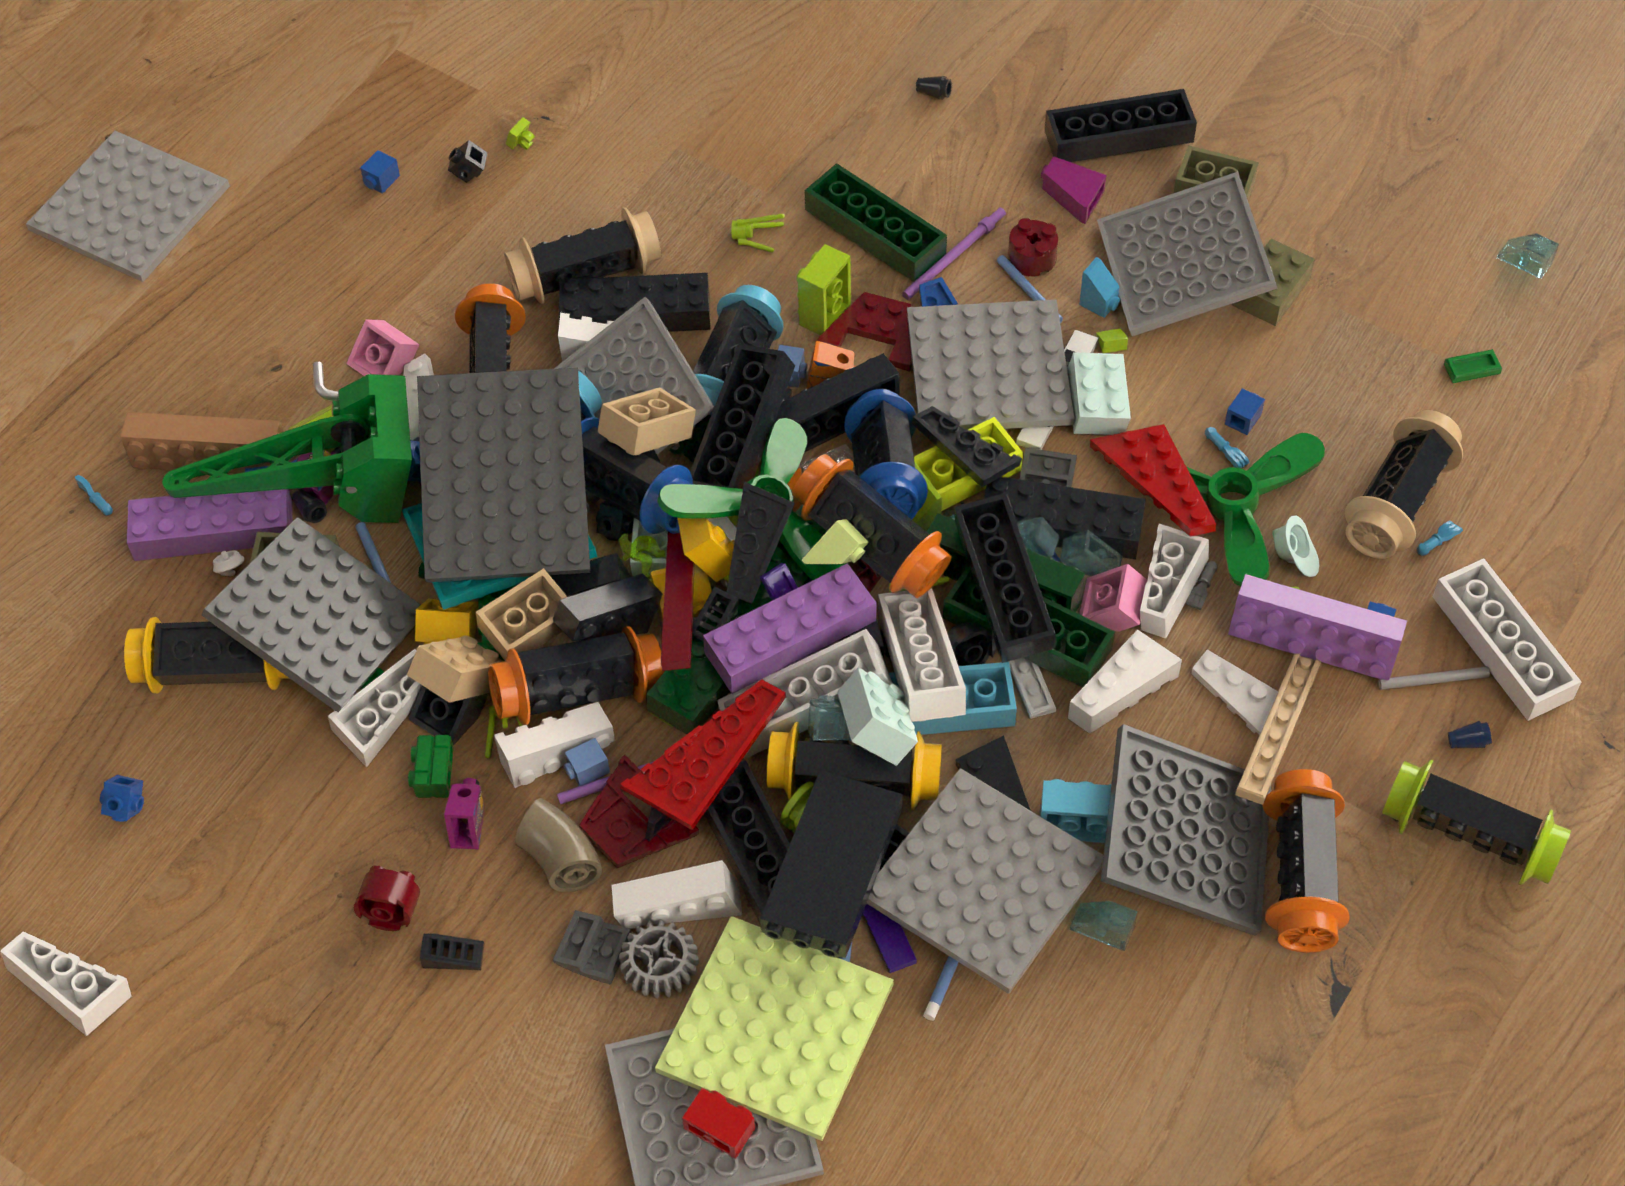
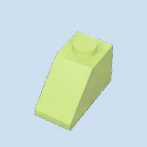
[802,519,869,564]

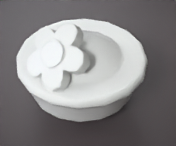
[213,550,244,576]

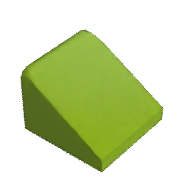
[1096,328,1128,353]

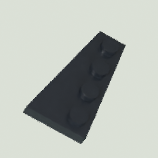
[912,406,1022,487]
[727,482,795,604]
[955,735,1031,811]

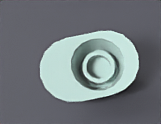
[1272,515,1319,577]

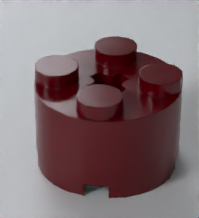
[1008,218,1058,277]
[353,865,420,931]

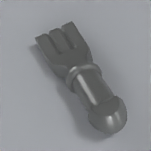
[1186,561,1218,610]

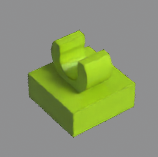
[505,117,535,150]

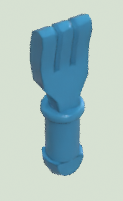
[1205,427,1249,468]
[75,475,113,516]
[1417,521,1463,556]

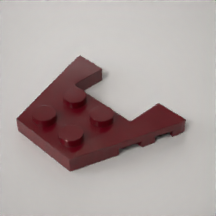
[817,292,911,371]
[579,755,699,869]

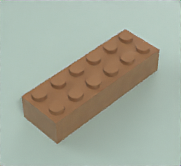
[120,412,284,474]

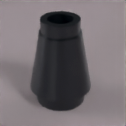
[916,76,952,99]
[292,489,327,523]

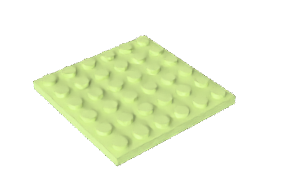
[655,916,894,1141]

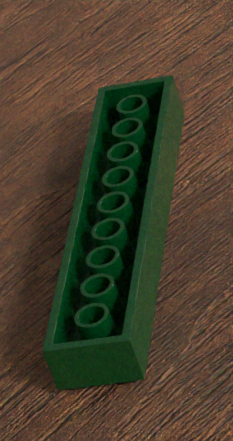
[647,504,827,734]

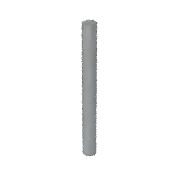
[1378,666,1490,690]

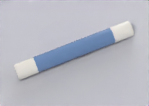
[923,956,959,1021]

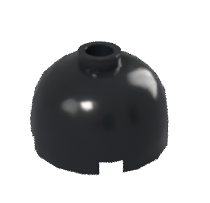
[947,622,996,666]

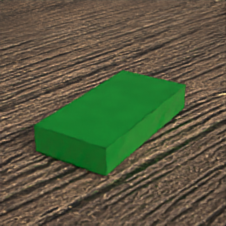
[1444,349,1502,383]

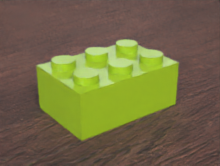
[796,244,851,335]

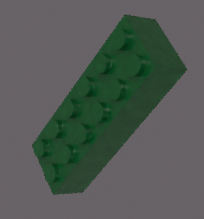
[804,163,947,282]
[927,513,1085,612]
[943,564,1115,687]

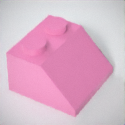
[346,320,419,376]
[1079,564,1147,632]

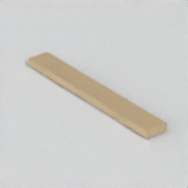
[1235,653,1322,805]

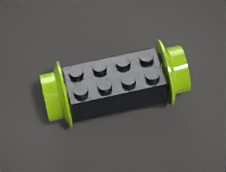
[1382,760,1571,885]

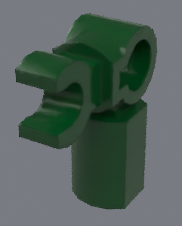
[669,415,711,463]

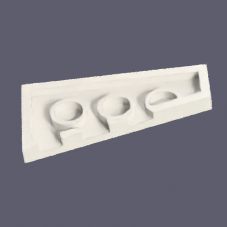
[403,353,434,441]
[1191,650,1278,735]

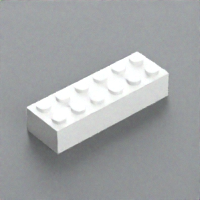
[1433,558,1581,721]
[878,587,966,722]
[717,629,892,759]

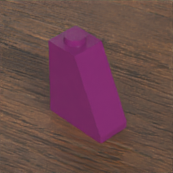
[1041,156,1107,224]

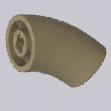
[515,798,603,892]

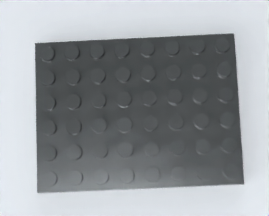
[417,368,590,583]

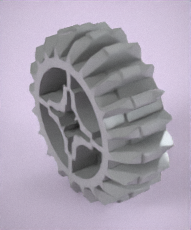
[619,920,699,999]

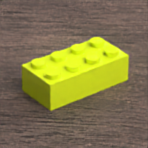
[914,417,1023,511]

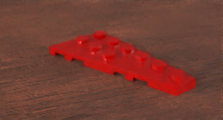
[1090,424,1216,537]
[620,679,786,830]

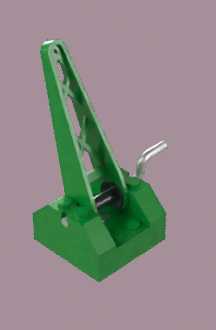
[162,362,412,523]

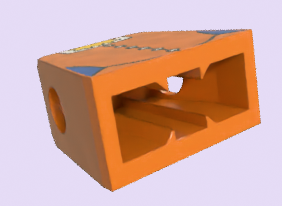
[806,341,855,389]

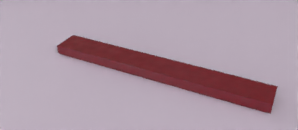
[661,532,695,671]

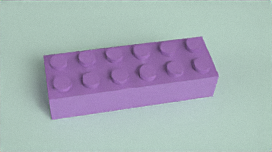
[127,489,293,561]
[703,563,876,694]
[1228,574,1407,680]

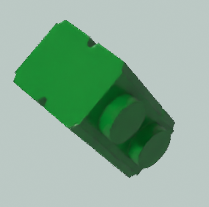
[408,735,454,798]

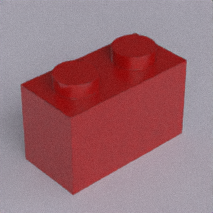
[682,1088,755,1159]

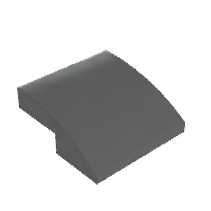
[1020,448,1077,487]
[553,910,633,985]

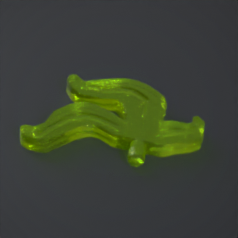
[619,534,666,579]

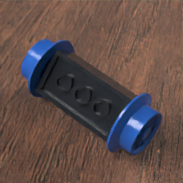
[845,389,928,520]
[581,417,693,534]

